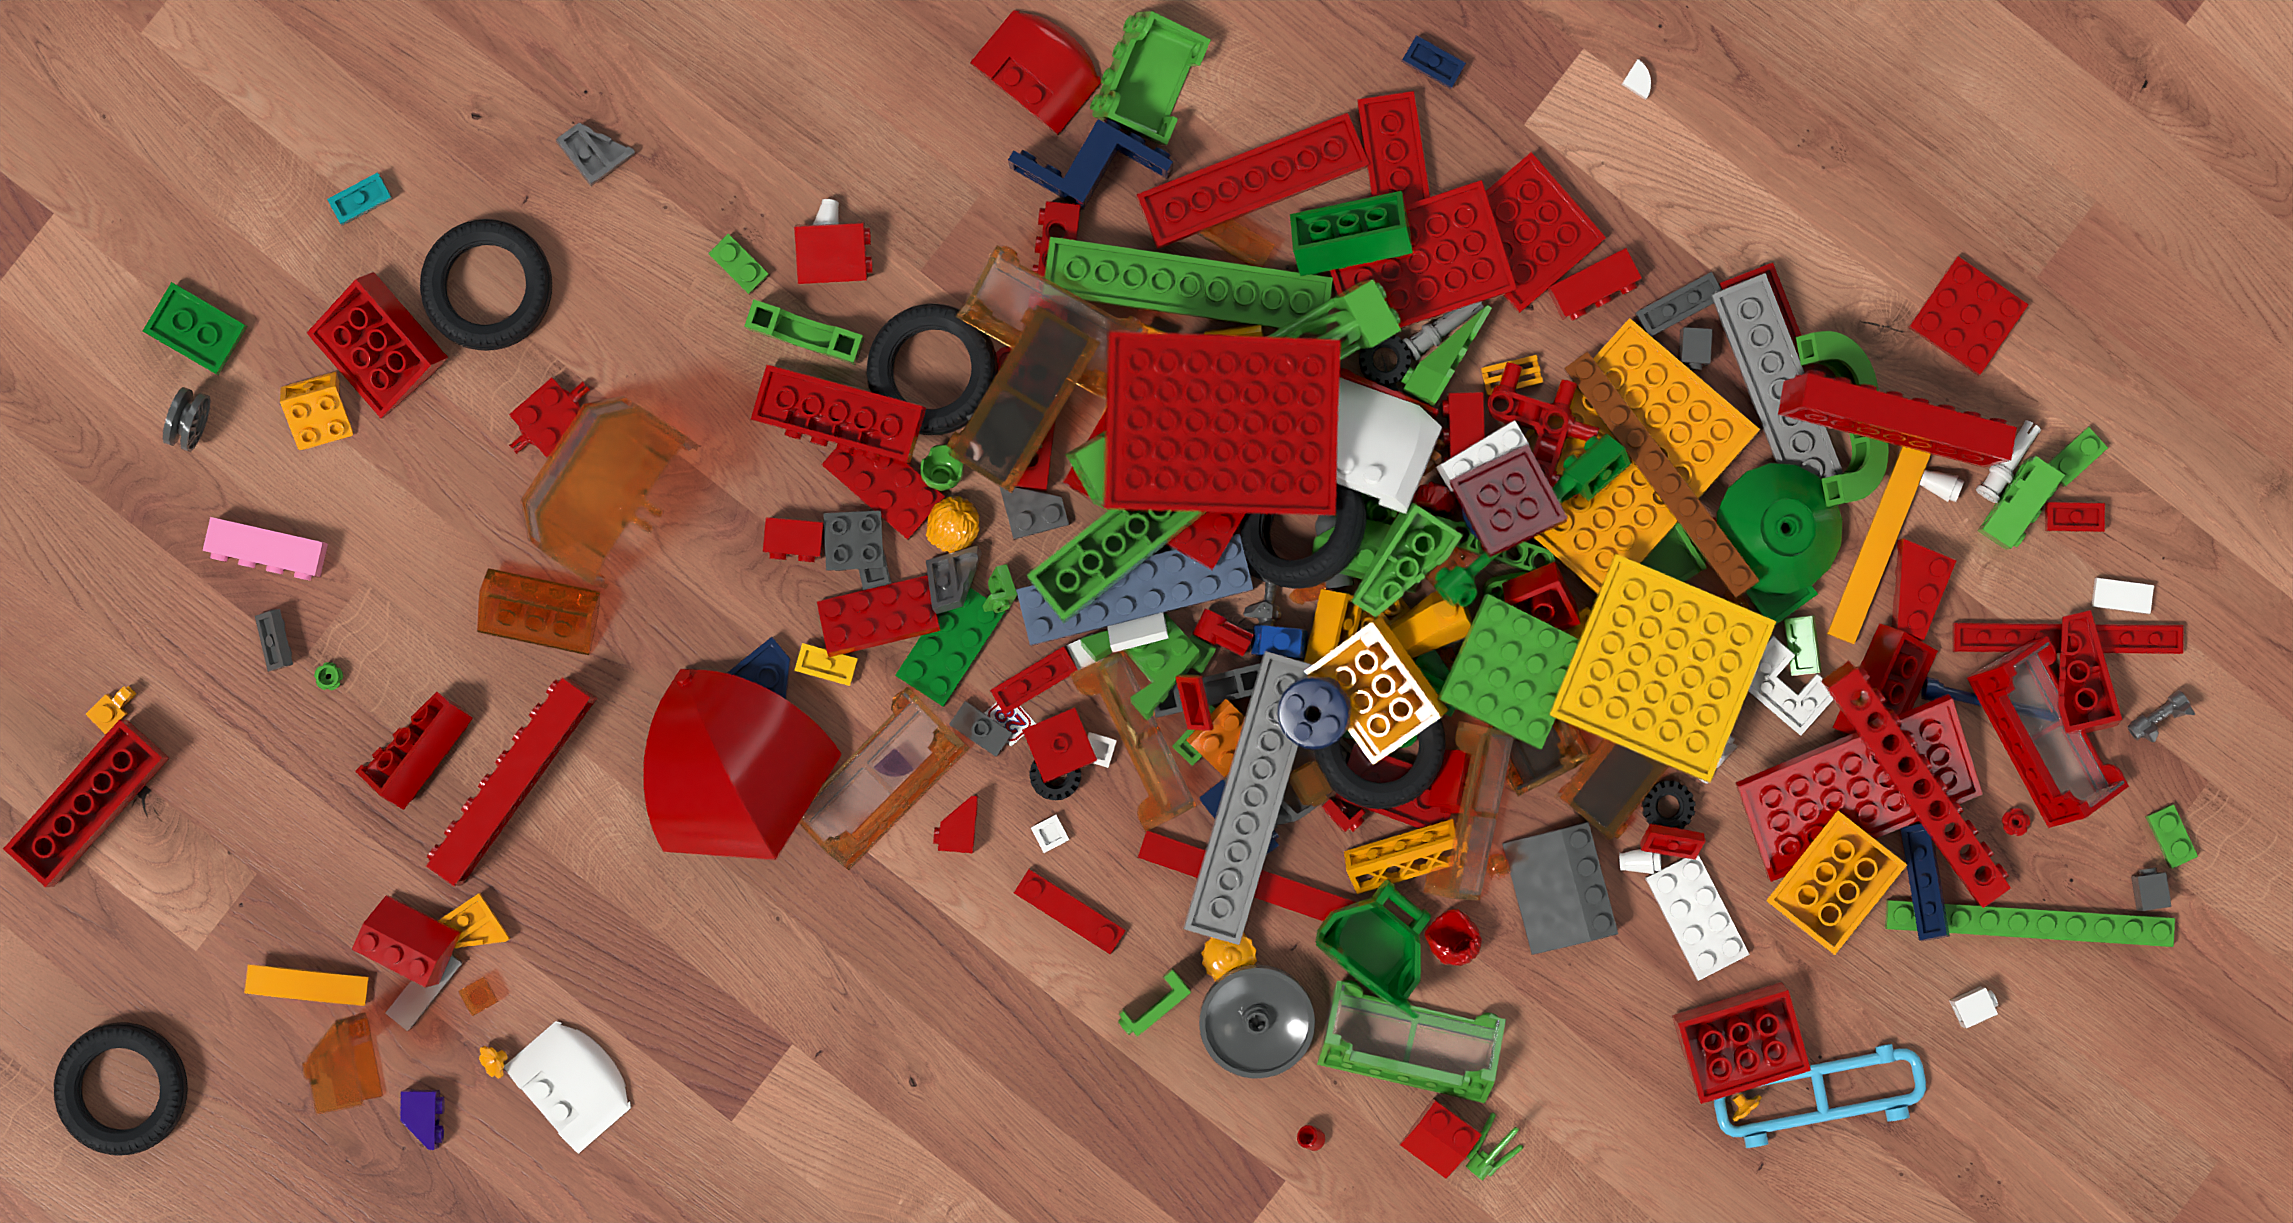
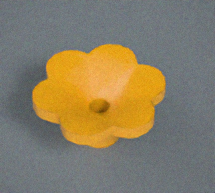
[479,1046,508,1079]
[1732,1092,1762,1121]

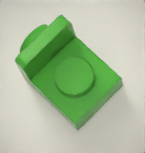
[983,564,1017,613]

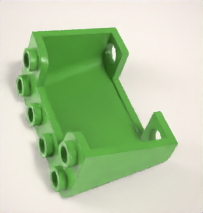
[1090,11,1211,145]

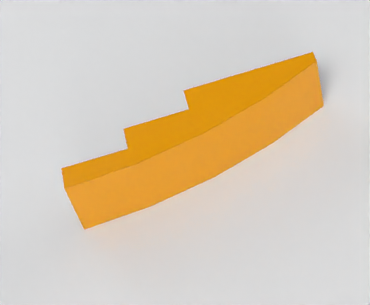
[244,964,368,1006]

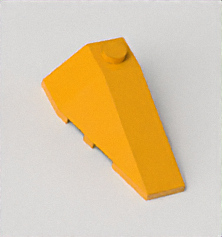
[1389,591,1473,658]

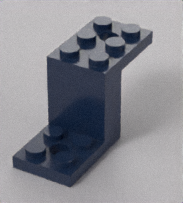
[1008,119,1173,210]

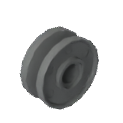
[162,387,211,452]

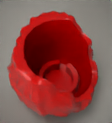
[1412,481,1457,519]
[1424,909,1482,966]

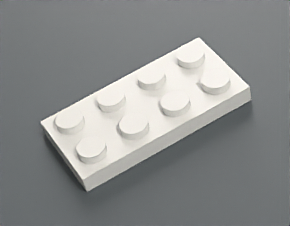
[1645,855,1750,981]

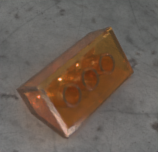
[477,568,601,656]

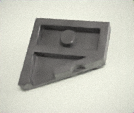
[556,123,635,186]
[1000,485,1069,540]

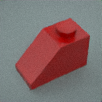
[933,795,978,854]

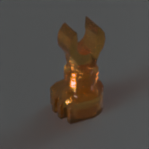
[1485,854,1511,880]

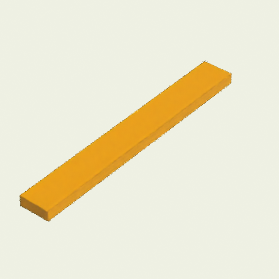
[1826,447,1931,645]

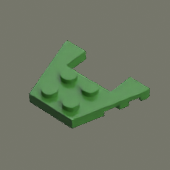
[1080,613,1200,721]

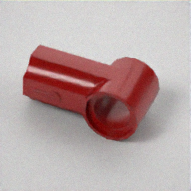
[1192,608,1254,657]

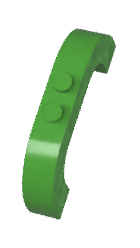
[1796,331,1889,507]

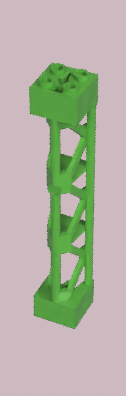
[1065,280,1401,505]

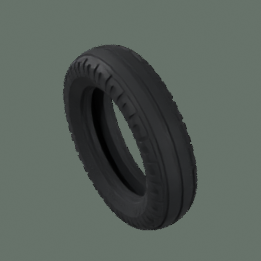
[420,219,552,351]
[867,304,998,435]
[1241,483,1366,589]
[1314,712,1446,809]
[54,1022,188,1156]

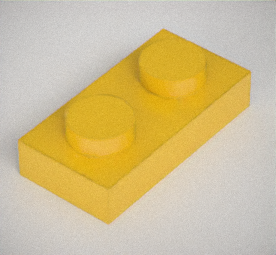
[794,643,858,686]

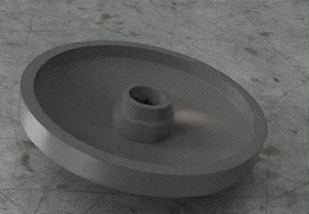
[1199,965,1315,1078]

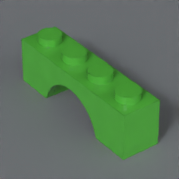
[744,299,865,366]

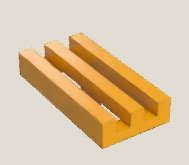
[1480,355,1543,396]

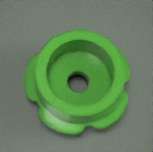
[314,662,343,690]

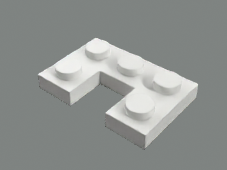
[1748,636,1833,736]

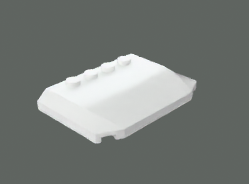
[1336,377,1442,514]

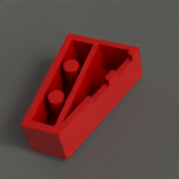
[1892,538,1957,641]

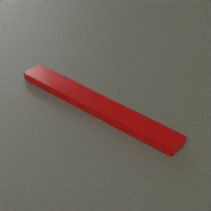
[1952,623,2184,654]
[1137,830,1357,921]

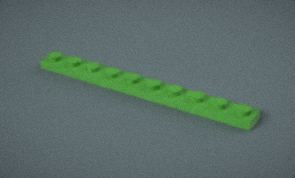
[1885,900,2175,947]

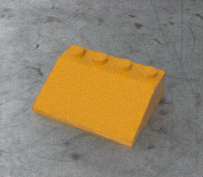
[1305,616,1449,765]
[1766,811,1907,955]

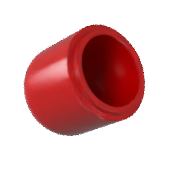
[1297,1125,1325,1151]

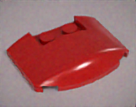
[970,10,1101,135]

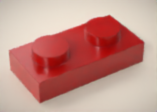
[2045,502,2105,532]
[1640,824,1705,860]

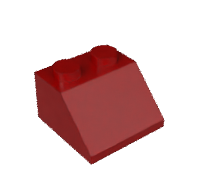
[1399,1098,1482,1179]

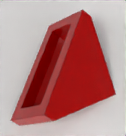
[1175,674,1214,731]

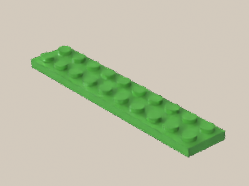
[1042,237,1333,335]

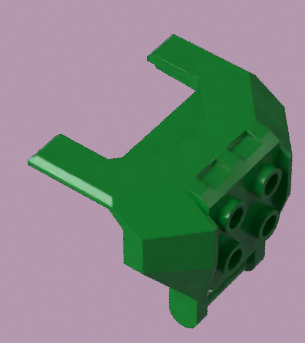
[1315,880,1432,1018]

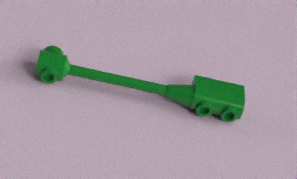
[1434,434,1631,607]

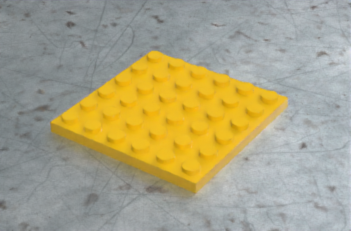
[1548,554,1776,782]

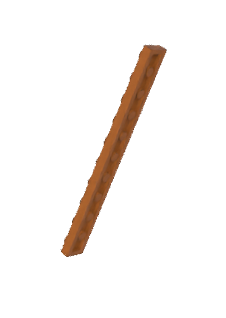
[1564,351,1759,599]

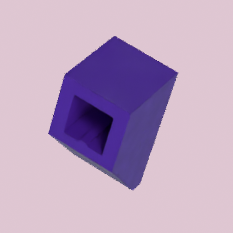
[400,1089,445,1150]

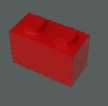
[763,517,824,563]

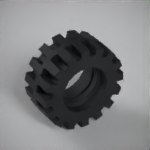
[1359,335,1411,386]

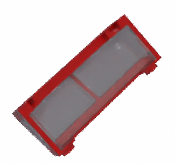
[1967,636,2129,828]

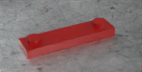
[1014,869,1126,954]

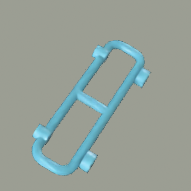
[1714,1044,1926,1148]

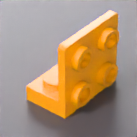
[280,371,353,450]

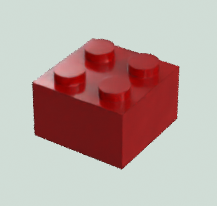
[1502,562,1581,631]

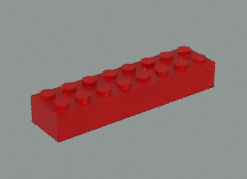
[1778,370,2017,468]
[426,678,597,886]

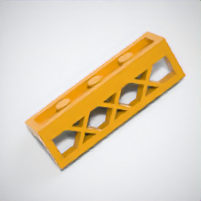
[1344,819,1466,894]

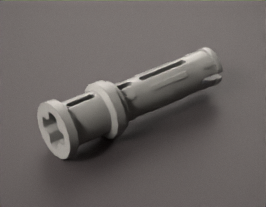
[1402,302,1484,361]

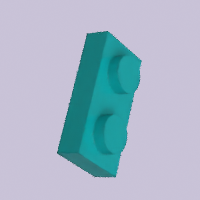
[327,172,393,226]

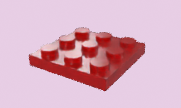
[1908,256,2029,376]

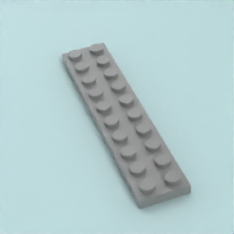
[1183,651,1312,945]

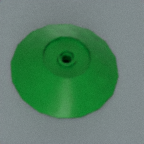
[1716,463,1843,594]

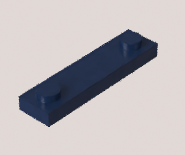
[1901,824,1950,942]

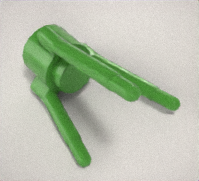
[1466,1113,1523,1181]

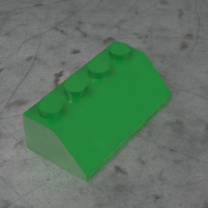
[1290,191,1413,276]

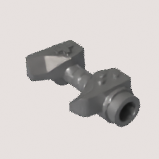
[1243,565,1282,627]
[2127,690,2195,742]

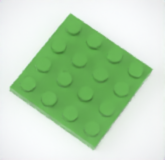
[1438,594,1579,749]

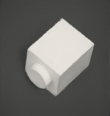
[1949,986,1998,1028]

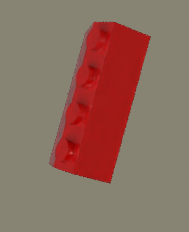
[307,272,448,418]
[1672,982,1811,1104]

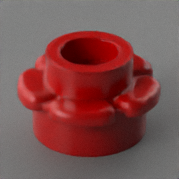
[2002,808,2030,836]

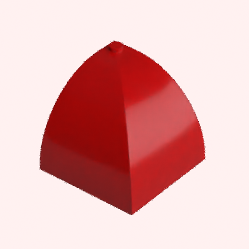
[643,669,842,860]

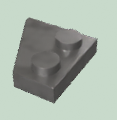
[926,546,982,614]

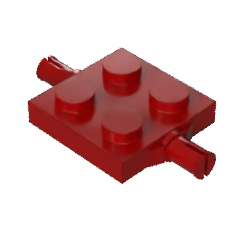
[509,377,590,458]

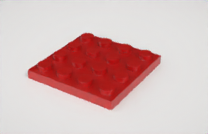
[1486,152,1606,313]

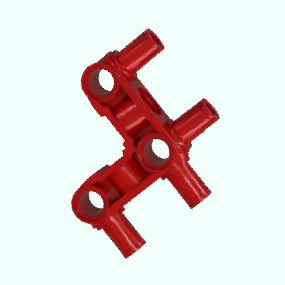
[1488,362,1600,498]

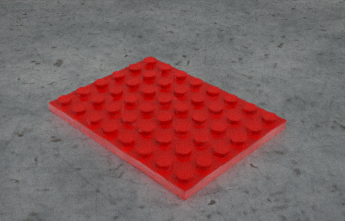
[1103,331,1341,515]

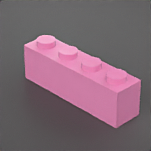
[203,517,328,581]

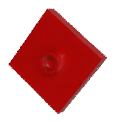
[1022,708,1097,783]

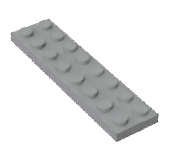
[1711,273,1843,480]

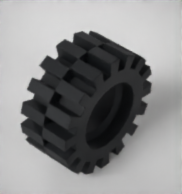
[1029,760,1081,800]
[1641,781,1696,829]

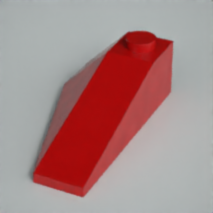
[2057,610,2122,734]

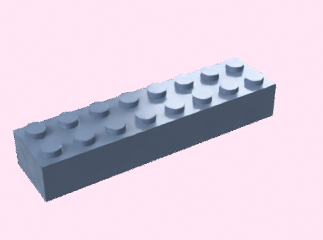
[1016,533,1253,646]

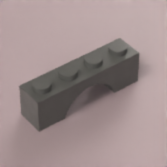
[1154,663,1261,718]

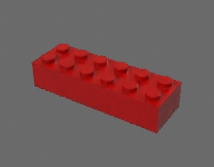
[3,719,170,888]

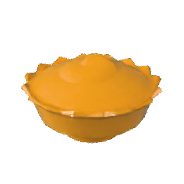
[1201,932,1257,982]

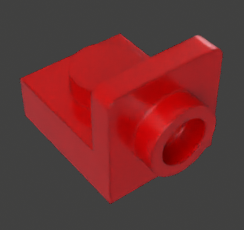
[1320,799,1366,832]

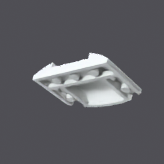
[504,1021,631,1154]

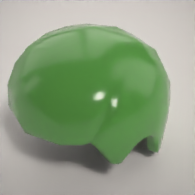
[920,444,964,491]

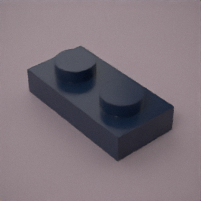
[1402,35,1466,89]

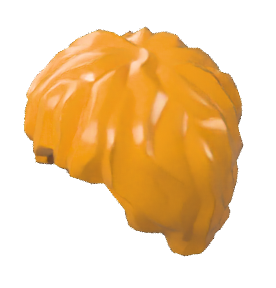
[926,496,980,553]

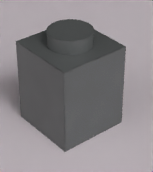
[1678,327,1712,370]
[2131,867,2172,911]

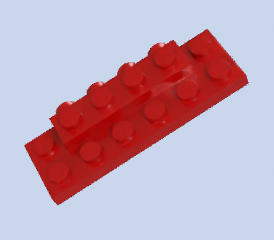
[751,364,926,463]

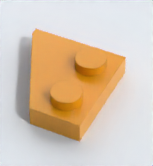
[438,893,511,948]

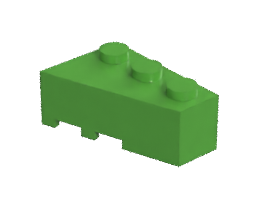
[1977,456,2065,550]

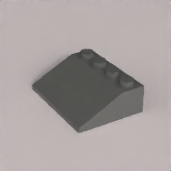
[1502,822,1618,955]

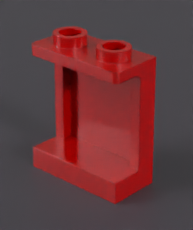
[794,221,873,284]

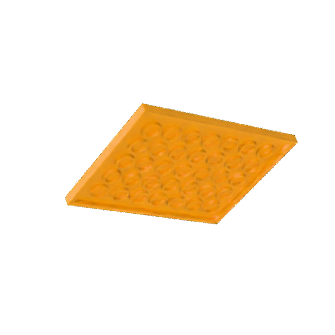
[1524,318,1760,594]

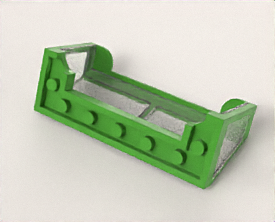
[1317,980,1506,1103]

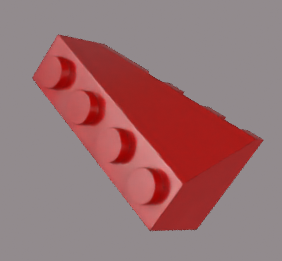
[355,692,473,810]

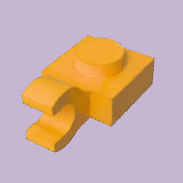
[86,686,137,735]

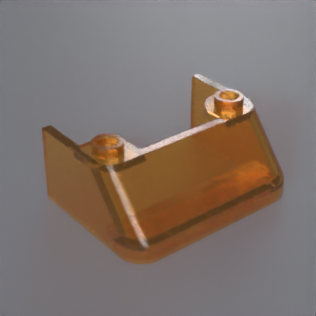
[302,1012,383,1115]

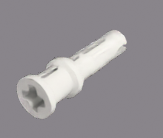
[1976,420,2041,503]

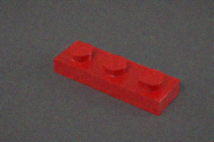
[990,646,1078,715]

